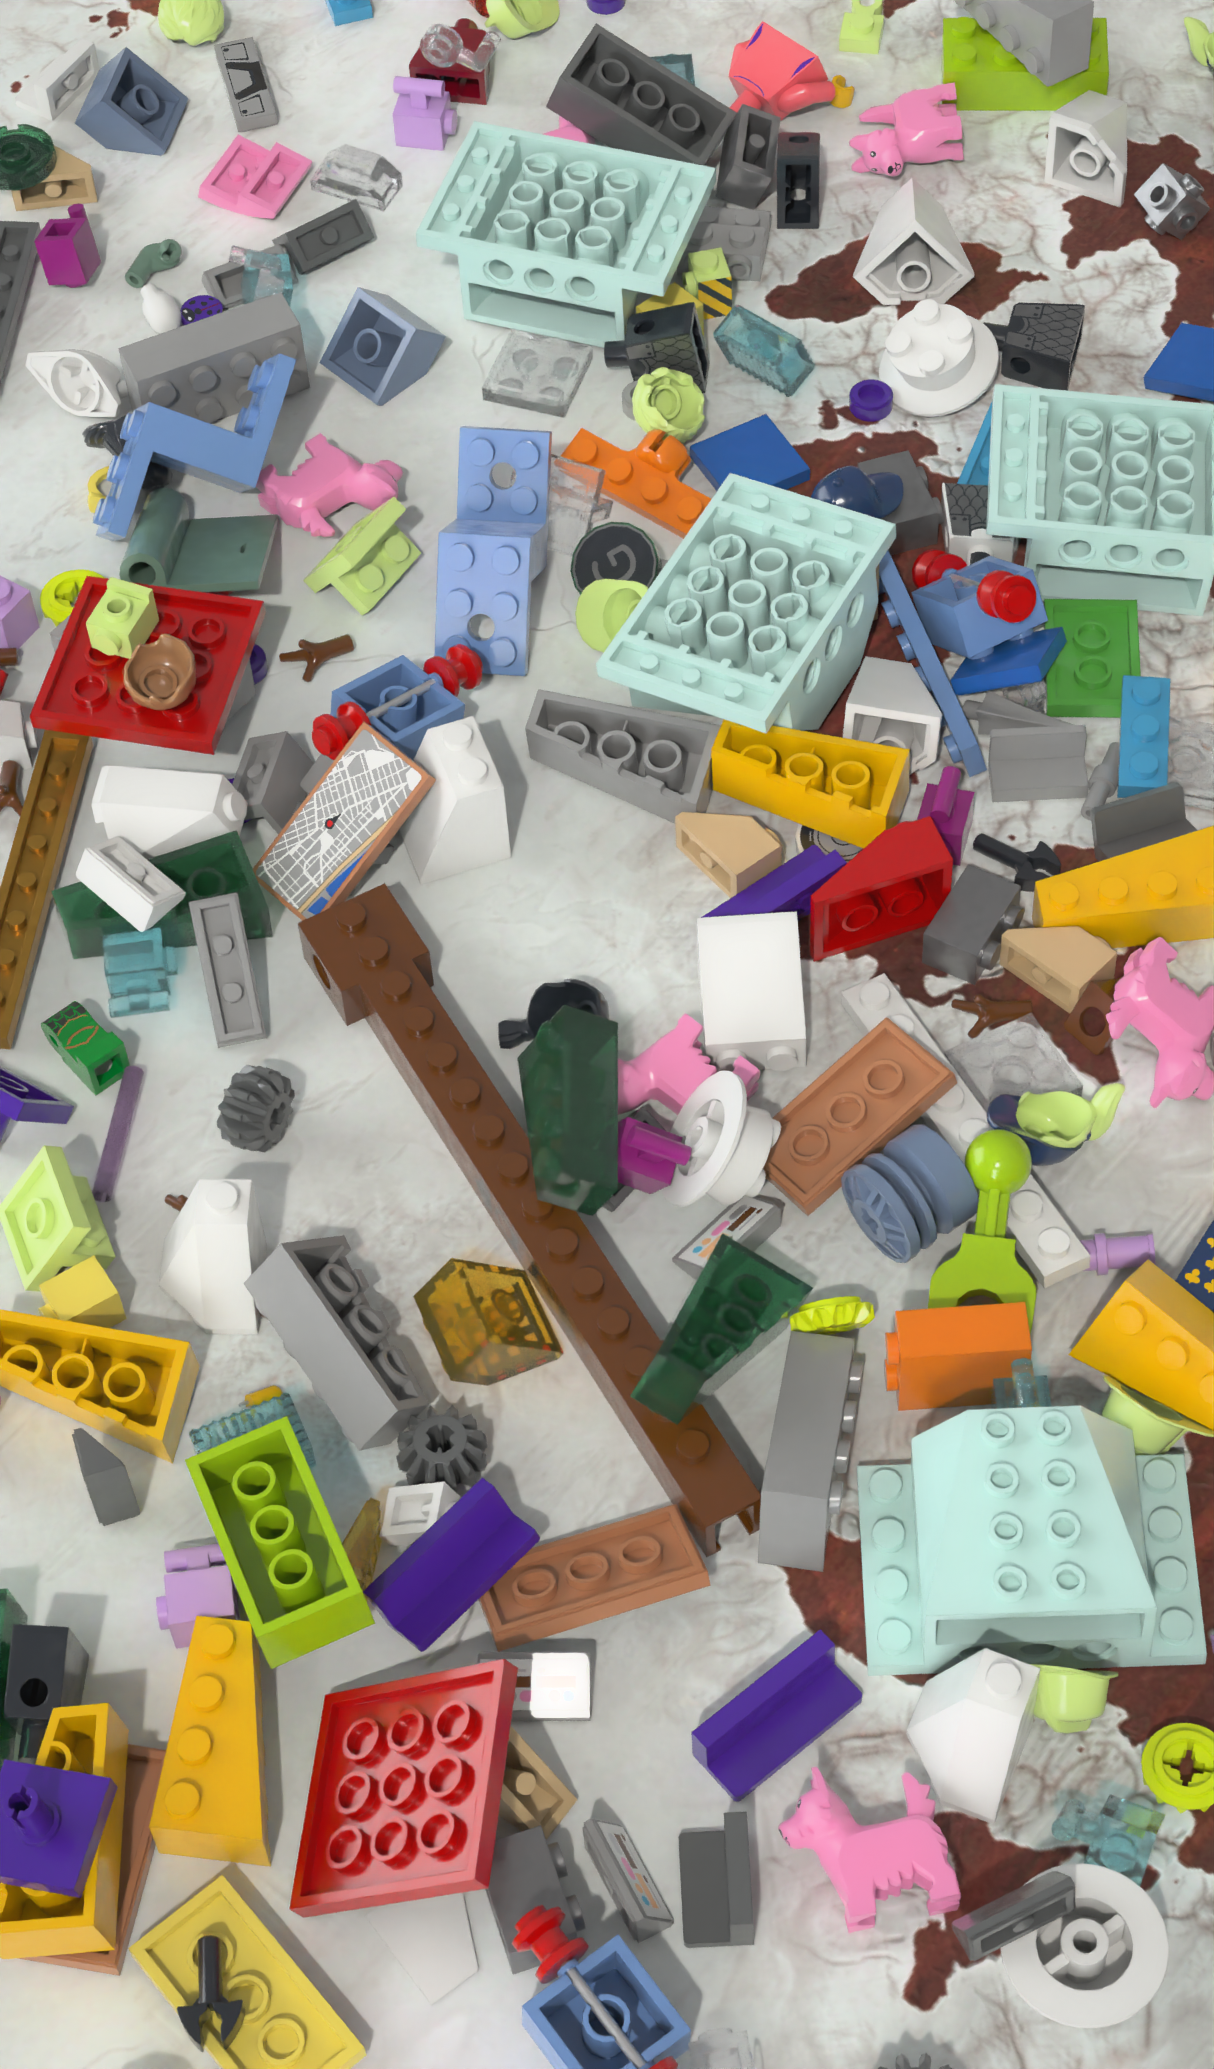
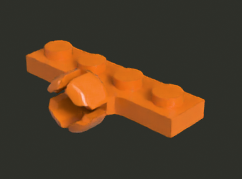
[556,428,711,539]

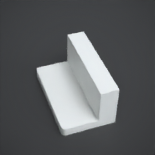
[15,38,100,121]

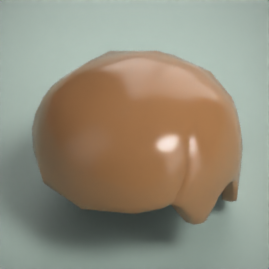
[124,634,196,710]

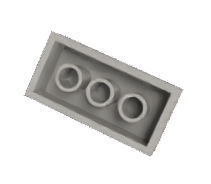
[118,292,310,423]

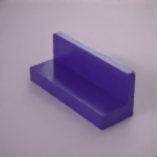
[701,845,847,921]
[363,1478,540,1652]
[691,1629,862,1802]

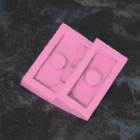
[198,134,312,219]

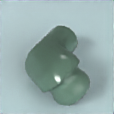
[125,239,182,288]

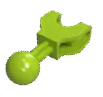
[928,1129,1036,1336]

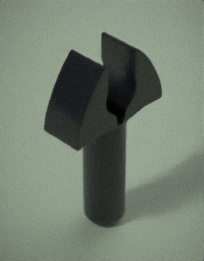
[973,833,1061,892]
[177,1935,245,2052]

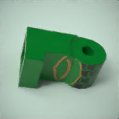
[41,1001,132,1096]

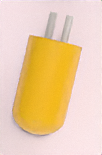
[238,1385,284,1415]

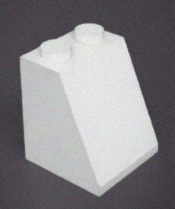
[398,716,511,885]
[697,911,806,1072]

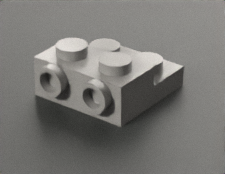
[677,206,771,282]

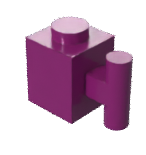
[34,203,101,288]
[917,766,975,866]
[596,1117,692,1194]

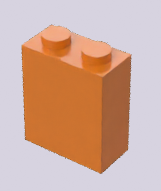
[884,1302,1032,1411]

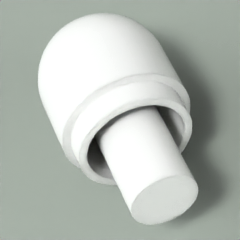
[140,283,182,334]

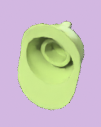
[484,0,560,39]
[575,579,649,653]
[1101,1375,1214,1456]
[1030,1664,1118,1733]

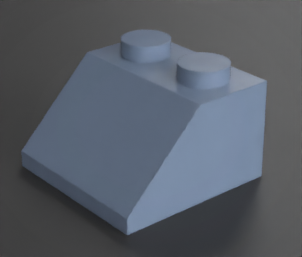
[75,47,189,156]
[319,287,446,406]

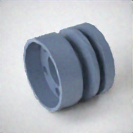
[841,1125,978,1263]

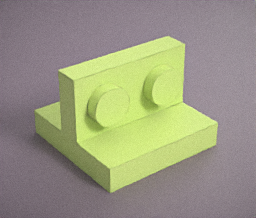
[303,496,421,615]
[0,1145,116,1292]

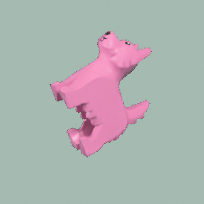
[849,82,964,177]
[256,433,403,537]
[1106,937,1214,1108]
[592,1013,760,1126]
[778,1767,961,1933]

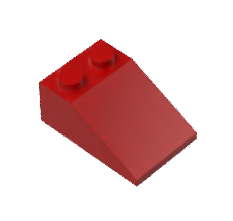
[810,816,953,962]

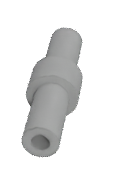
[1081,742,1119,820]

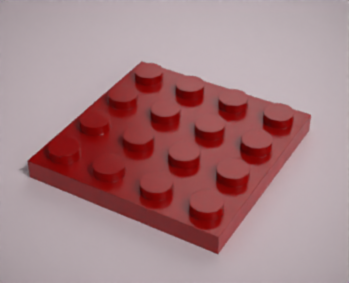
[30,576,266,755]
[289,1659,518,1918]

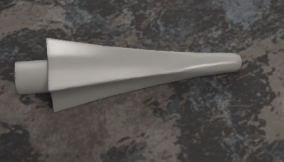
[962,690,1074,735]

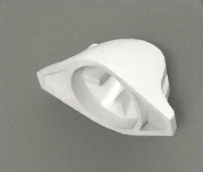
[26,349,128,417]

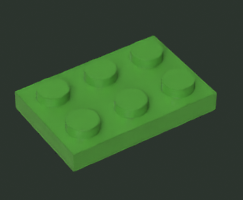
[1044,599,1141,718]

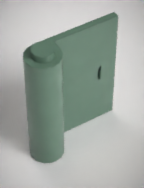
[119,488,278,592]

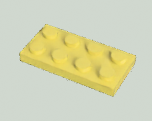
[128,1875,367,2069]

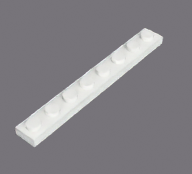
[841,973,1090,1289]

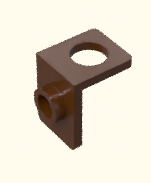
[1064,978,1121,1055]

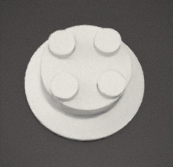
[879,299,999,417]
[661,1071,781,1207]
[1000,1863,1169,2028]

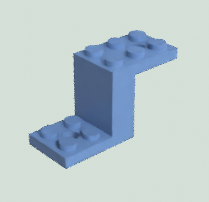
[93,353,296,541]
[434,426,552,676]

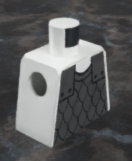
[941,483,1021,566]

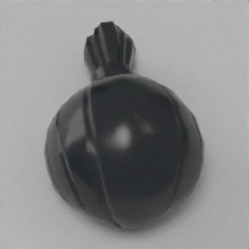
[498,979,609,1057]

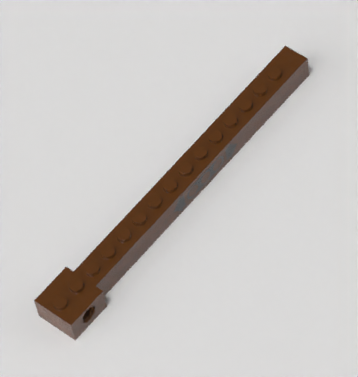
[297,883,761,1557]

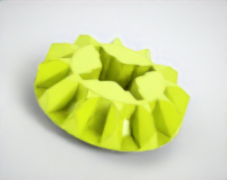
[40,569,104,627]
[789,1296,875,1335]
[1141,1723,1214,1814]

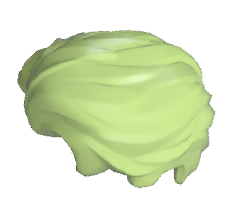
[158,0,224,46]
[632,367,705,443]

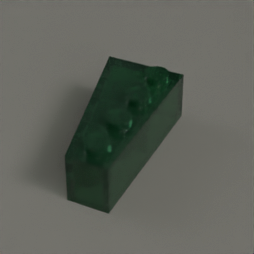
[52,830,273,959]
[517,1005,618,1216]
[630,1233,813,1425]

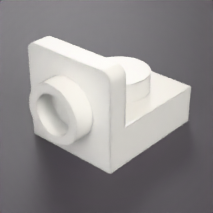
[379,1482,461,1546]

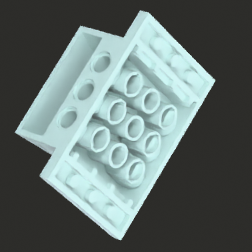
[416,121,716,348]
[986,384,1214,616]
[596,473,897,734]
[857,1405,1207,1676]

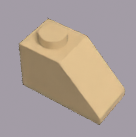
[11,142,98,211]
[675,812,782,898]
[999,926,1117,1013]
[499,1726,578,1840]

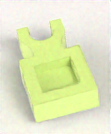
[839,0,884,54]

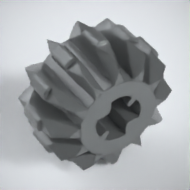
[217,1065,295,1153]
[396,1404,487,1493]

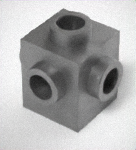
[1134,163,1211,240]

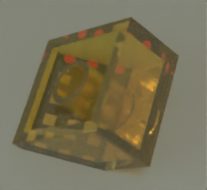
[413,1258,564,1386]

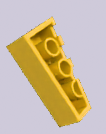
[711,719,910,849]
[1032,826,1214,949]
[1068,1259,1214,1431]
[0,1309,200,1464]
[149,1616,271,1867]
[0,1703,129,1959]

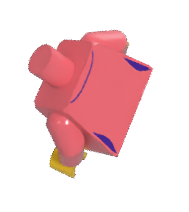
[728,21,855,120]

